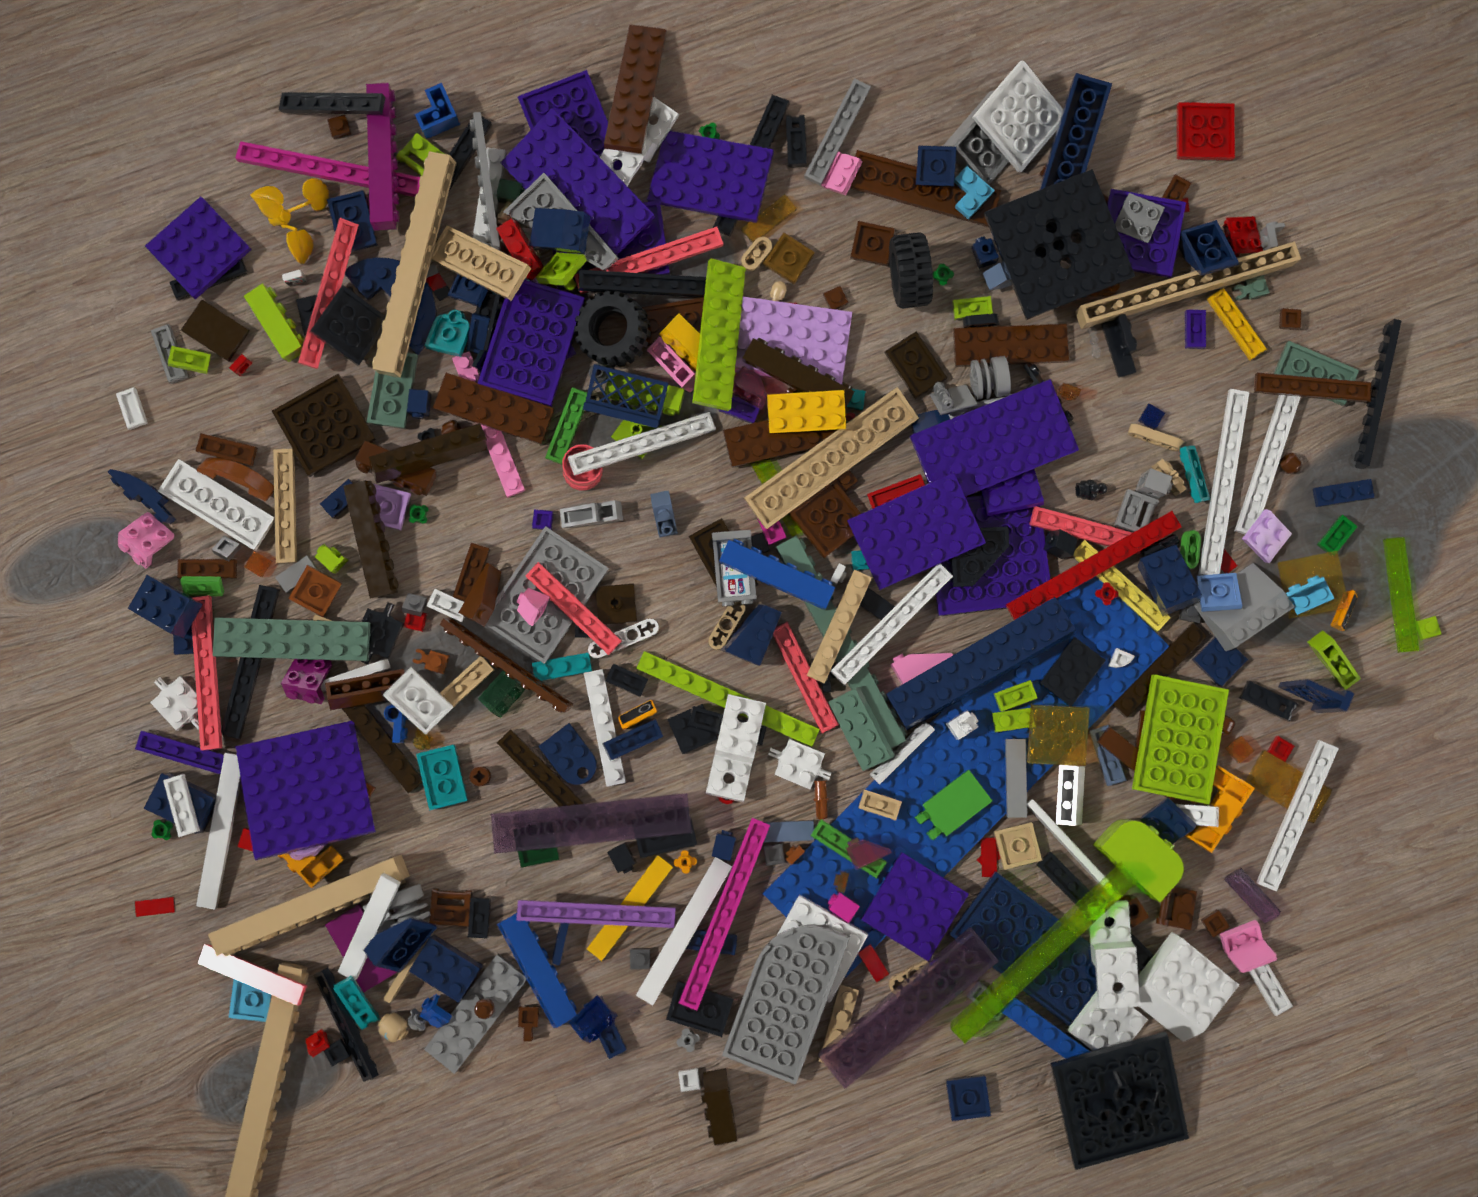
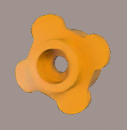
[674,850,697,874]

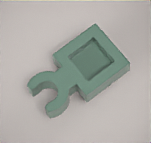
[1232,275,1269,301]

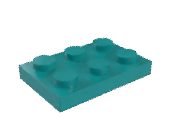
[416,744,468,811]

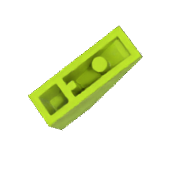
[1307,630,1361,690]

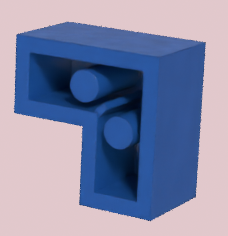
[415,83,461,139]

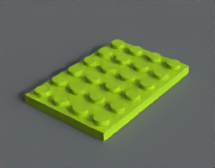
[1132,674,1229,805]

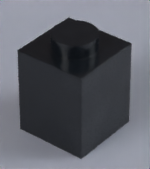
[1043,529,1078,559]
[607,842,636,874]

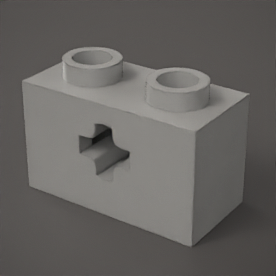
[1135,468,1173,499]

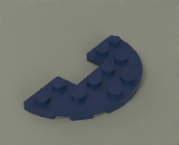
[345,258,437,355]

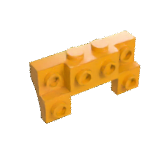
[1185,765,1255,853]
[277,846,345,888]

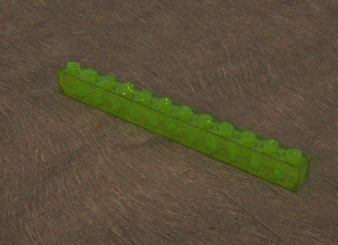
[950,862,1138,1043]

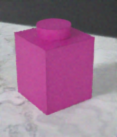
[828,892,860,923]

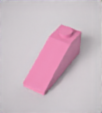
[647,336,696,393]
[890,653,953,685]

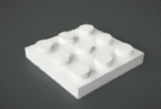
[1067,991,1148,1051]

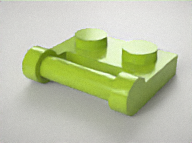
[396,133,444,176]

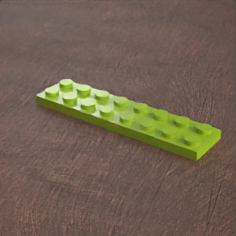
[692,258,746,411]

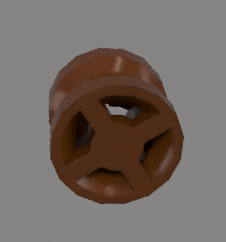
[470,767,491,786]

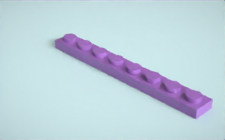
[516,900,676,928]

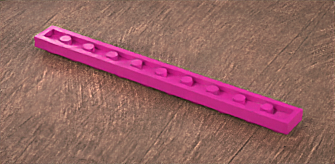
[235,141,420,197]
[679,818,770,1011]

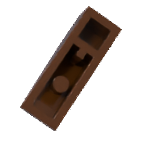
[458,563,501,627]

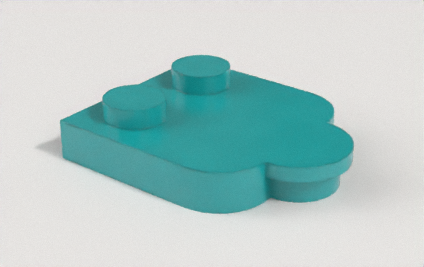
[424,310,470,357]

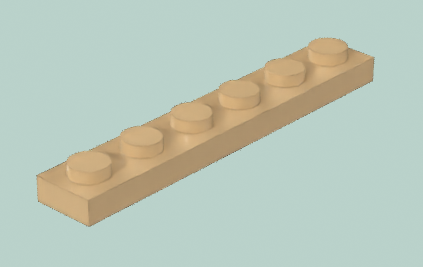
[273,449,297,564]
[807,570,872,683]

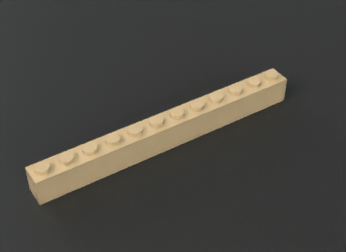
[372,152,456,378]
[1075,242,1301,330]
[225,962,309,1197]

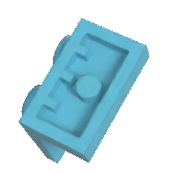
[1286,575,1334,615]

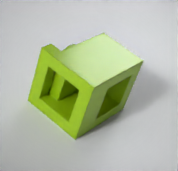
[314,544,349,574]

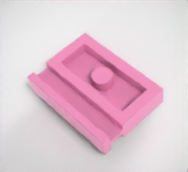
[821,152,862,196]

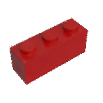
[496,218,544,281]

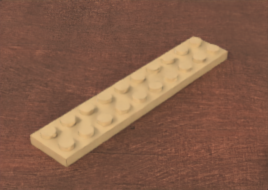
[744,387,919,529]

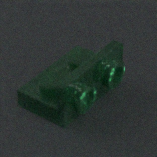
[478,670,525,718]

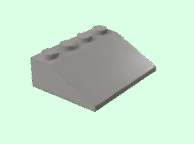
[943,90,1009,185]
[1193,563,1295,651]

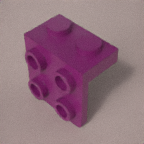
[281,659,332,705]

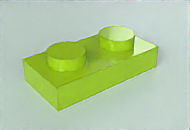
[952,296,993,320]
[168,346,211,374]
[994,680,1038,712]
[992,708,1034,732]

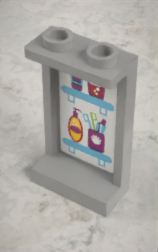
[712,529,757,607]

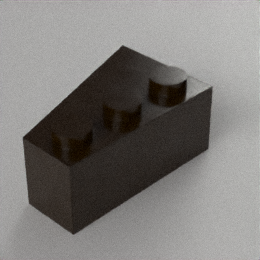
[701,1068,738,1146]

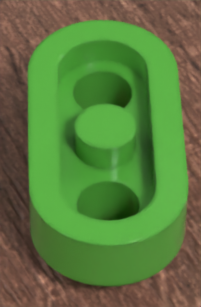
[1180,530,1201,568]

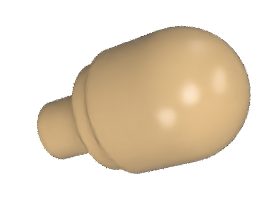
[770,281,787,302]

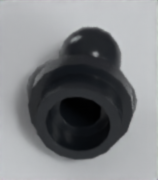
[1075,479,1107,501]

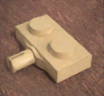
[1152,459,1186,496]

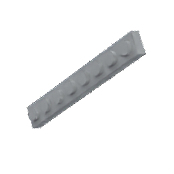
[470,112,500,251]

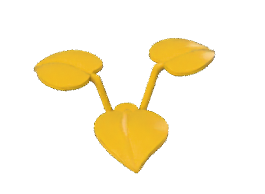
[250,178,329,264]

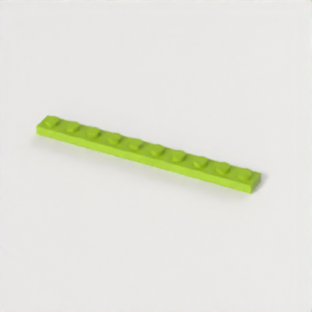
[636,651,820,747]

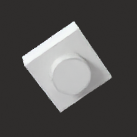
[830,563,847,585]

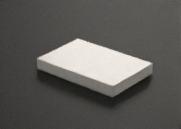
[383,667,453,735]

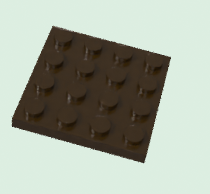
[272,374,376,477]

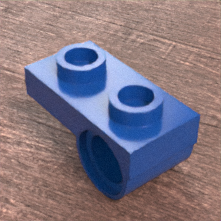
[384,704,408,743]

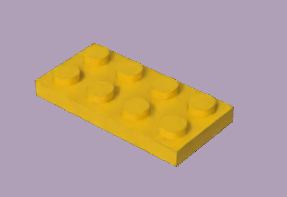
[767,390,846,433]

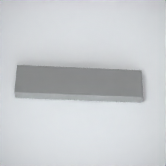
[1005,739,1027,818]

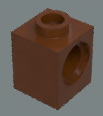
[1119,895,1149,927]

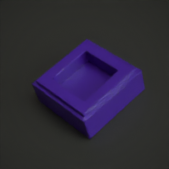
[532,509,554,530]

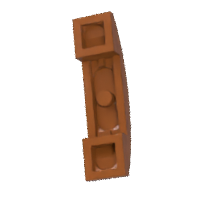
[197,458,274,501]

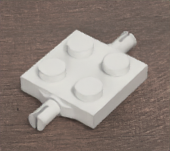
[150,676,199,731]
[768,738,832,789]

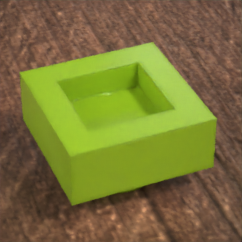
[1415,616,1441,640]

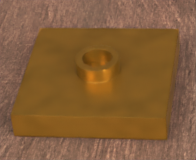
[763,232,815,284]

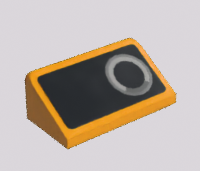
[1331,590,1358,631]
[618,700,658,729]

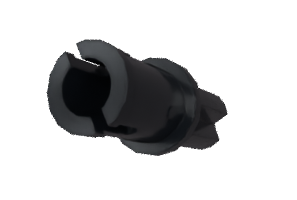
[1141,534,1179,557]

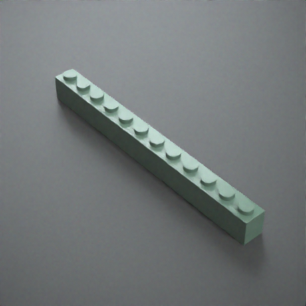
[776,536,907,748]

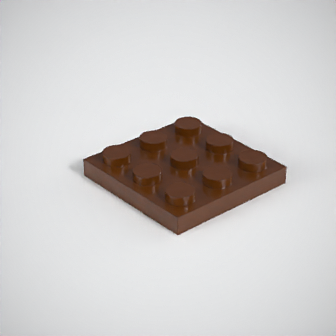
[788,480,861,558]

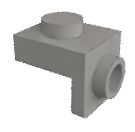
[1260,221,1285,251]

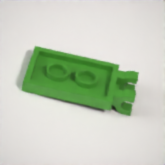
[914,770,992,840]

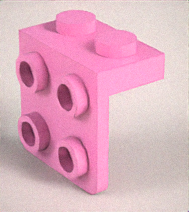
[118,512,174,569]
[1220,920,1277,973]

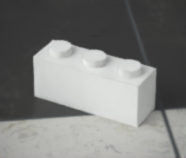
[1056,765,1085,826]

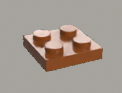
[288,565,342,617]

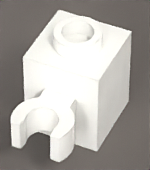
[946,711,978,740]

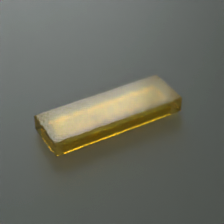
[742,194,797,243]

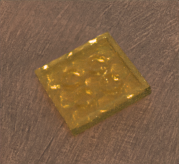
[1277,551,1350,619]
[1027,704,1090,766]

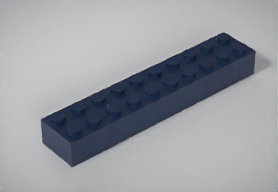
[1035,73,1112,258]
[886,597,1076,731]

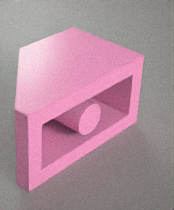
[517,588,550,626]

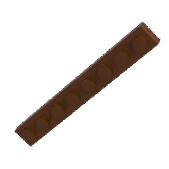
[439,617,573,713]

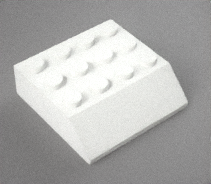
[1138,932,1239,1042]

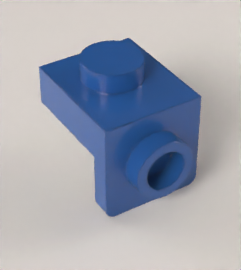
[420,994,452,1028]

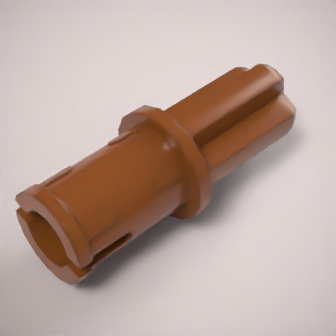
[813,780,829,819]

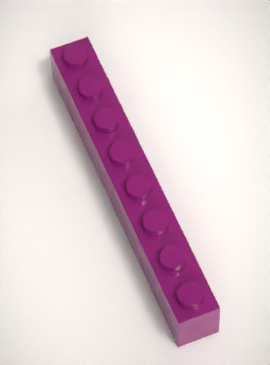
[366,83,400,231]

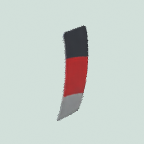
[426,265,450,301]

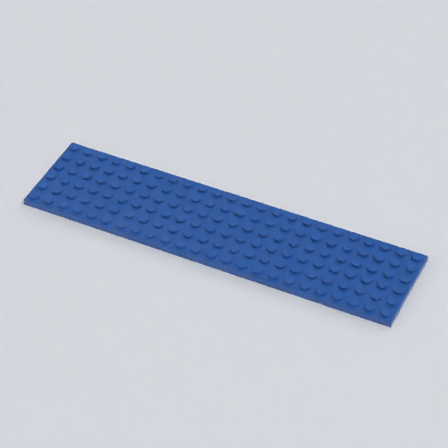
[763,576,1169,977]

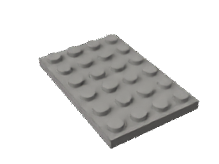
[486,526,609,664]

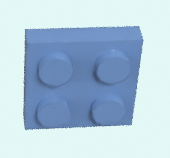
[1196,573,1242,612]

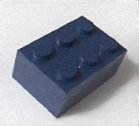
[1137,545,1202,616]
[128,575,203,638]
[144,773,217,834]
[409,934,483,1003]

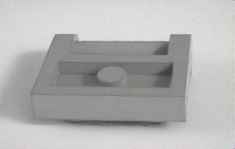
[1114,489,1159,532]

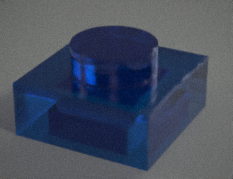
[1138,403,1165,430]

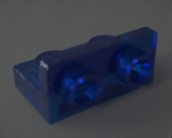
[569,995,618,1043]

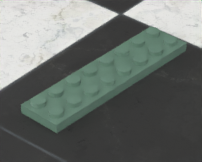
[213,618,370,661]

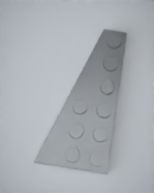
[503,173,619,271]

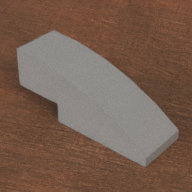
[560,500,623,528]

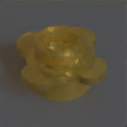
[413,730,433,750]

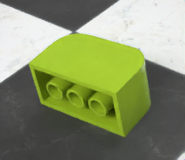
[1093,819,1184,902]

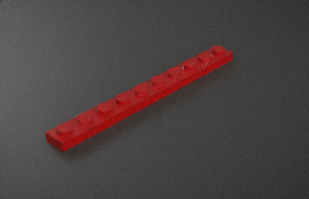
[1005,511,1182,620]

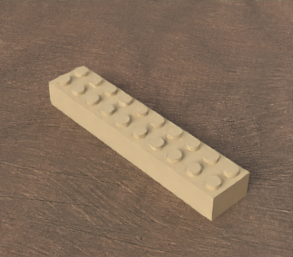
[208,855,410,957]

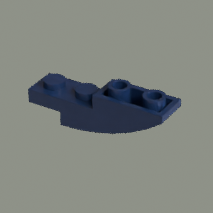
[108,469,176,524]

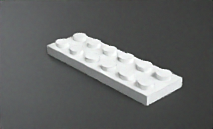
[158,459,275,551]

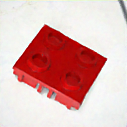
[1223,216,1263,257]

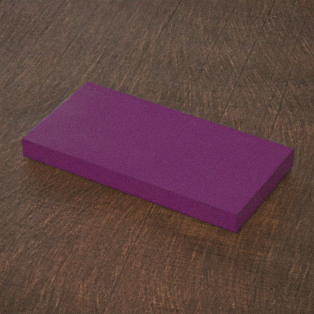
[325,904,397,993]

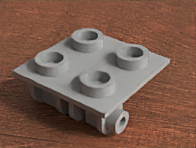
[1115,193,1165,243]
[930,382,977,415]

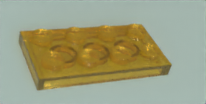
[1246,751,1332,824]

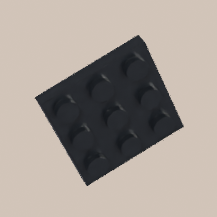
[310,285,386,366]

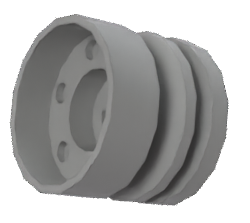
[970,356,1011,400]
[387,884,431,927]

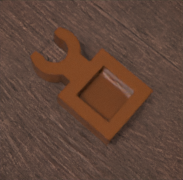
[413,649,450,674]

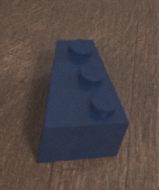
[720,605,782,666]

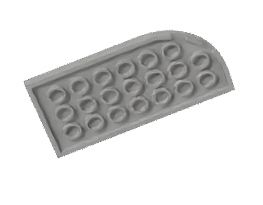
[722,925,850,1085]

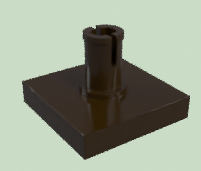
[596,583,637,625]

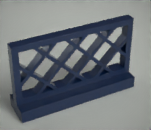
[583,364,669,428]
[1278,679,1355,713]

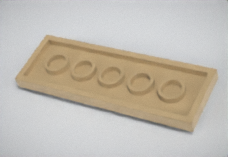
[431,225,531,301]

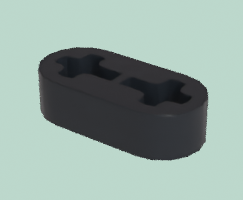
[963,314,999,328]

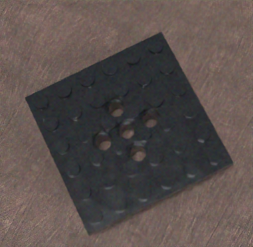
[984,169,1135,320]
[1050,1031,1189,1170]

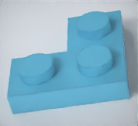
[954,166,995,220]

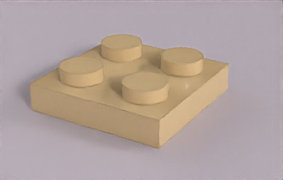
[993,822,1042,870]

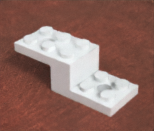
[600,97,679,186]
[706,694,766,803]
[1087,900,1140,1009]

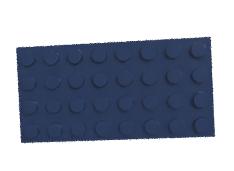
[949,871,1097,1026]

